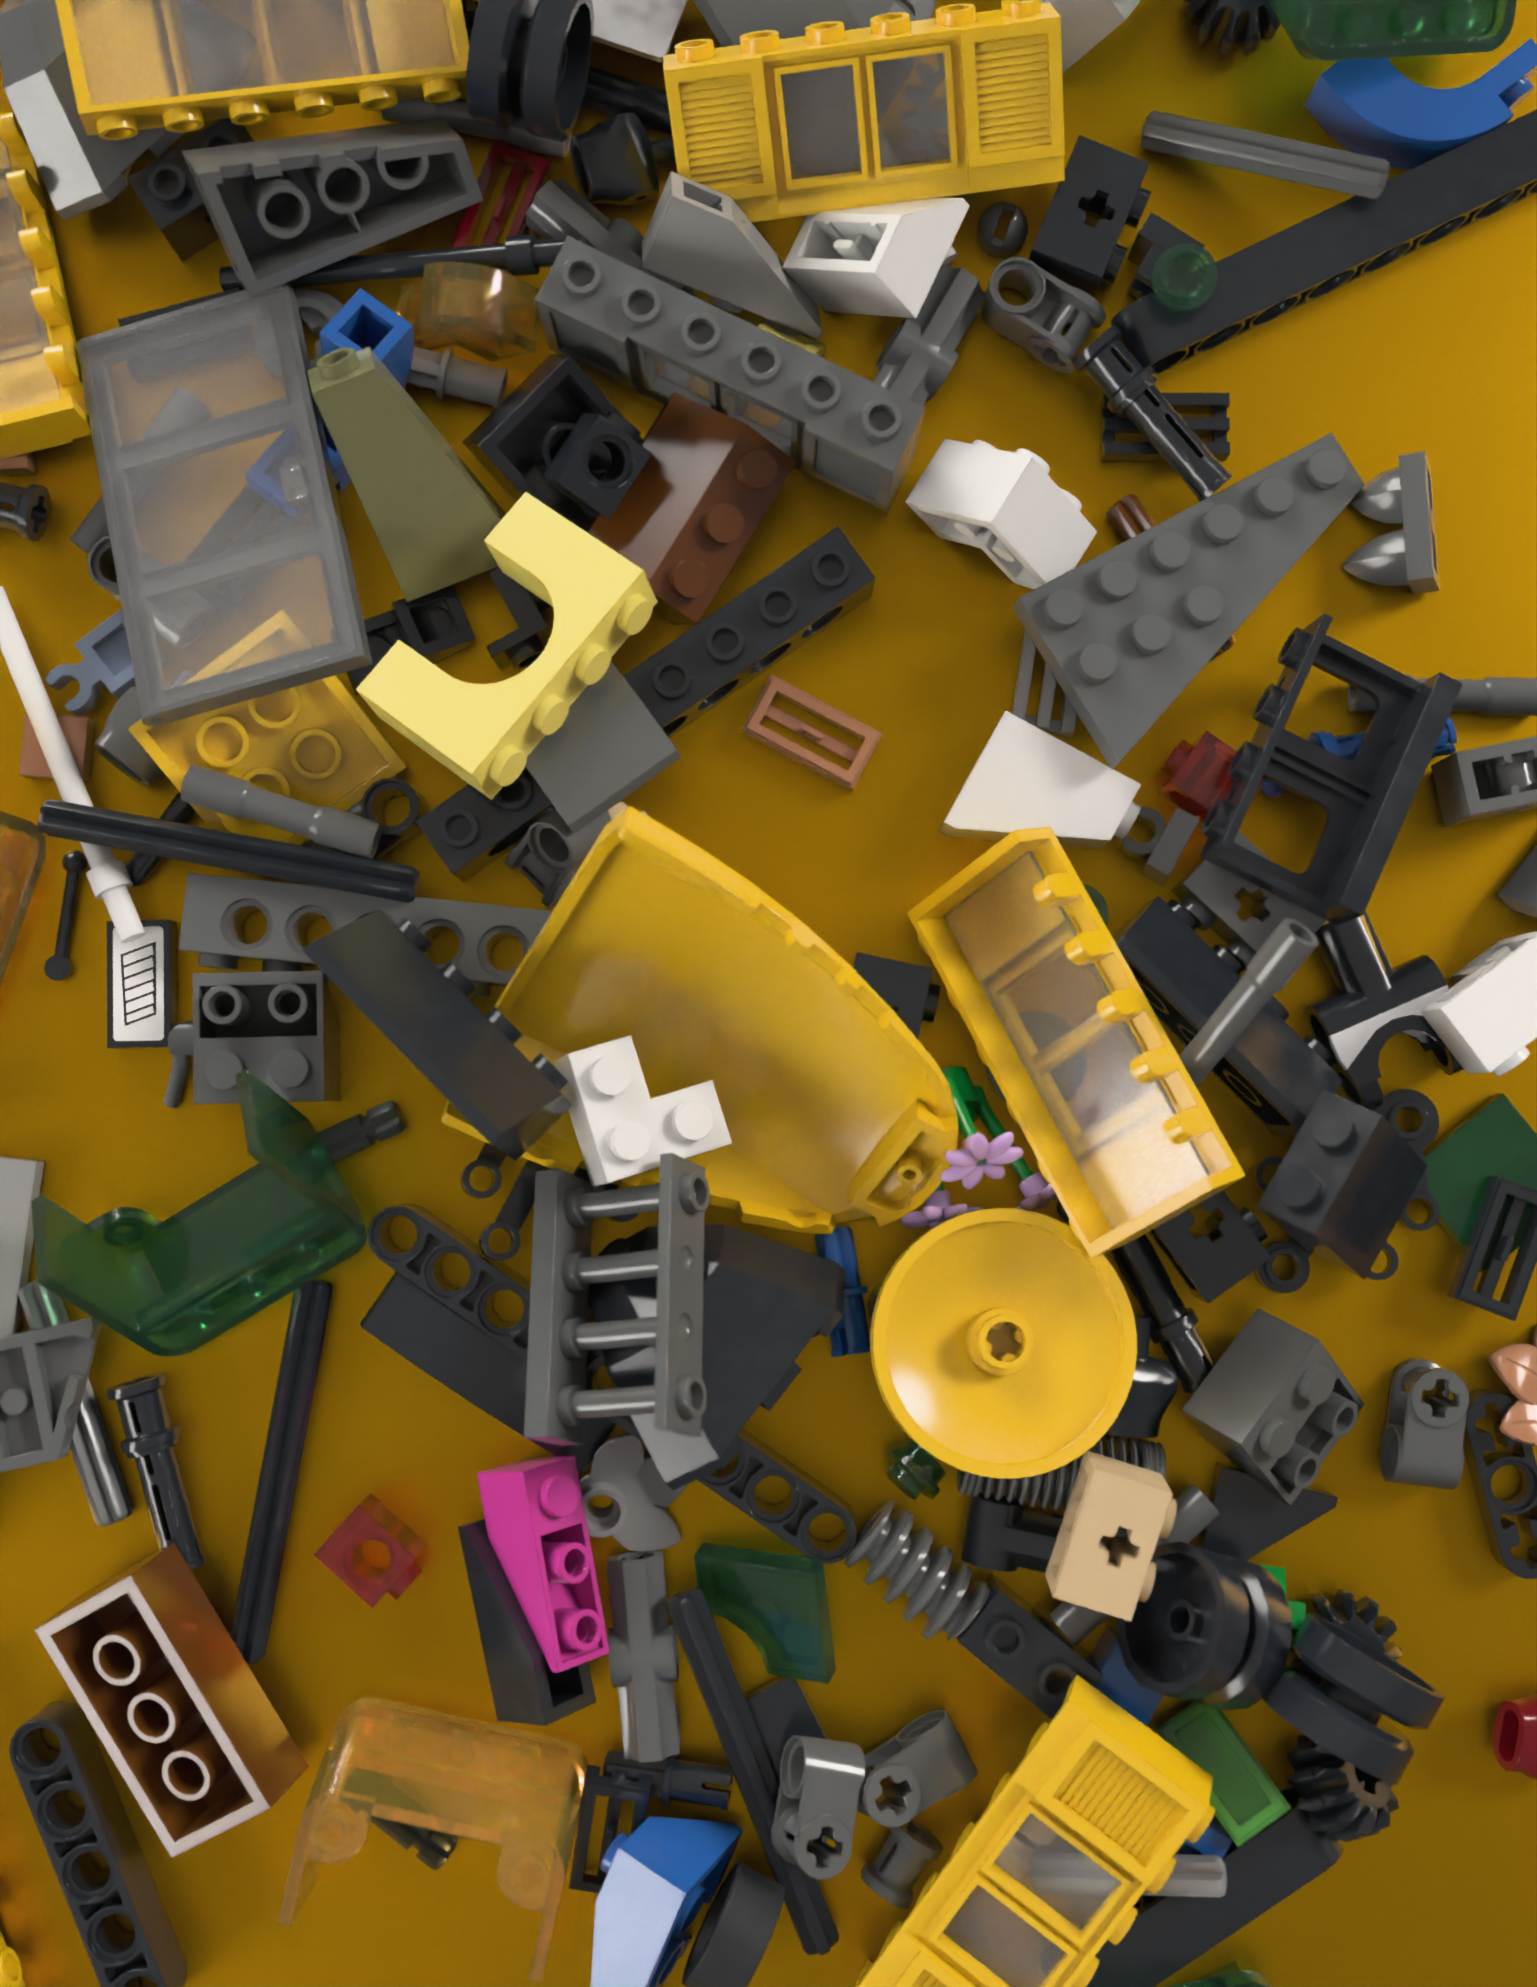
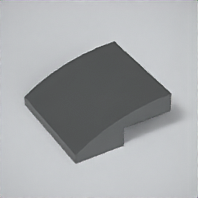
[525,661,682,834]

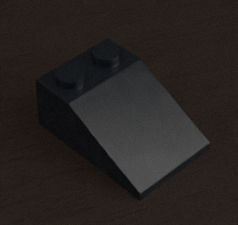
[462,354,643,532]

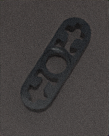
[1463,1389,1537,1579]

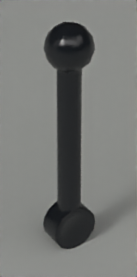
[44,850,88,981]

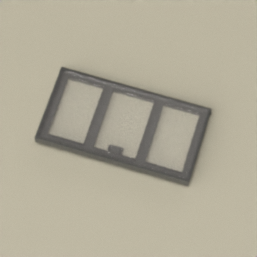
[76,282,373,726]

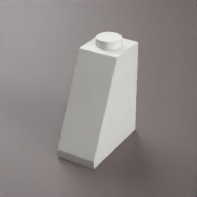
[939,711,1141,849]

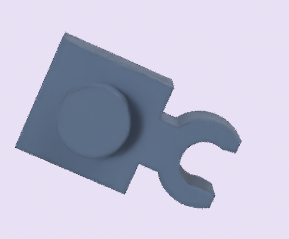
[45,609,170,716]

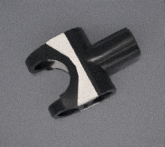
[1305,910,1464,1110]

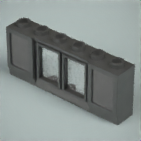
[535,236,926,513]

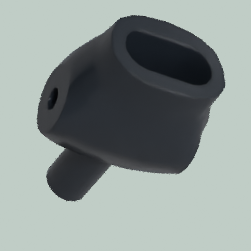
[570,113,676,205]
[1105,1314,1178,1438]

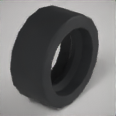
[682,1863,785,1987]

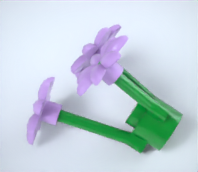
[900,1066,1058,1228]

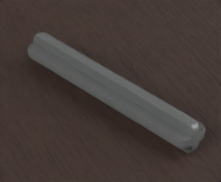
[1141,110,1390,200]
[18,1278,133,1527]

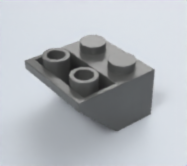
[193,970,341,1104]
[1182,1308,1364,1506]

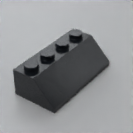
[1112,896,1343,1135]
[303,910,573,1161]

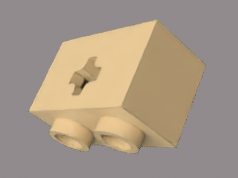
[1045,1451,1177,1622]

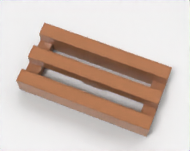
[742,675,883,792]

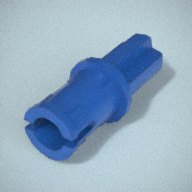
[815,1226,870,1357]

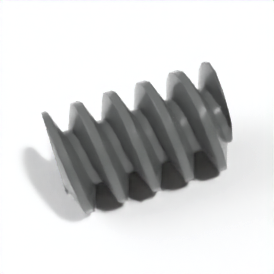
[844,1498,991,1640]

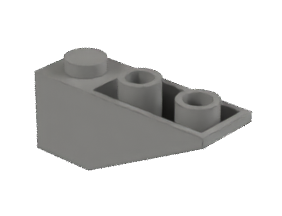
[642,171,822,339]

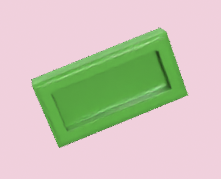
[1156,1701,1292,1848]

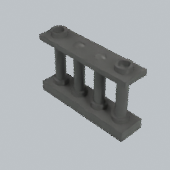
[524,1153,710,1446]

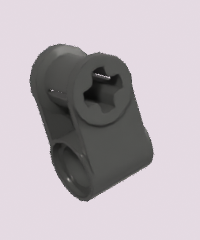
[981,257,1106,373]
[504,809,612,909]
[1379,1358,1469,1490]
[857,1709,978,1827]
[771,1735,865,1880]

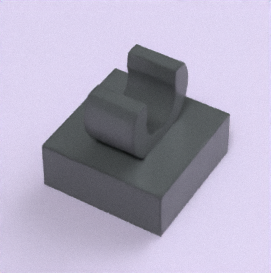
[1120,807,1200,886]

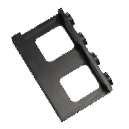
[1200,613,1463,925]

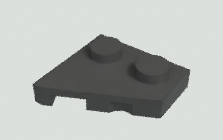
[0,1315,102,1472]

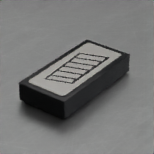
[107,920,177,1049]

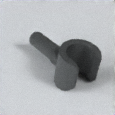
[163,1021,193,1108]

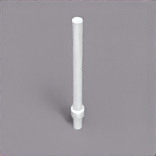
[0,586,146,943]

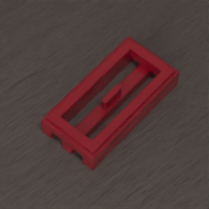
[450,140,554,283]

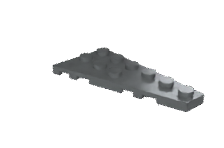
[1012,433,1365,770]

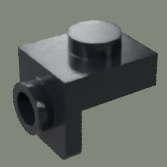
[486,567,551,670]

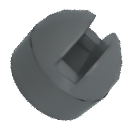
[977,201,1028,259]

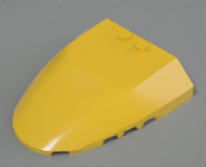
[441,806,958,1234]

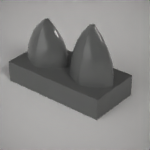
[1343,451,1440,594]

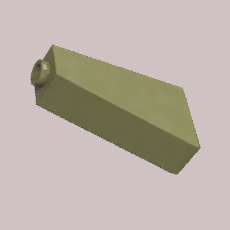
[307,347,506,602]

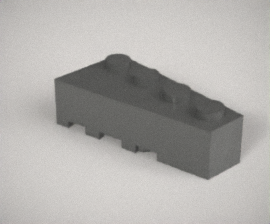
[182,118,483,298]

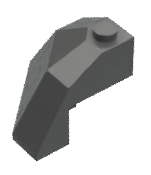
[0,0,257,220]

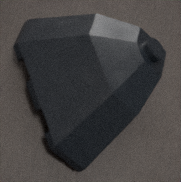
[590,1224,846,1491]

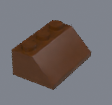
[586,392,797,625]

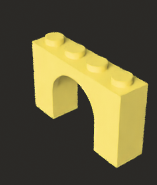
[356,492,658,800]

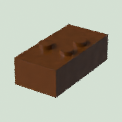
[35,1543,309,1858]

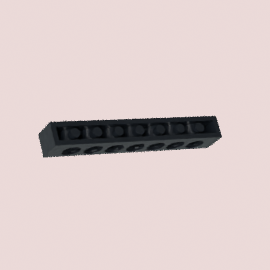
[415,526,875,882]

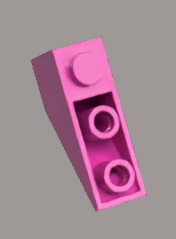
[477,1456,610,1673]

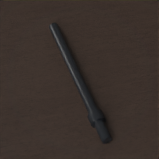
[219,234,587,291]

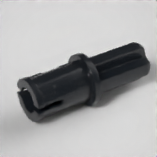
[602,1749,733,1811]

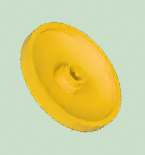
[870,1208,1137,1479]

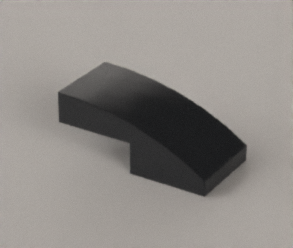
[332,585,476,696]

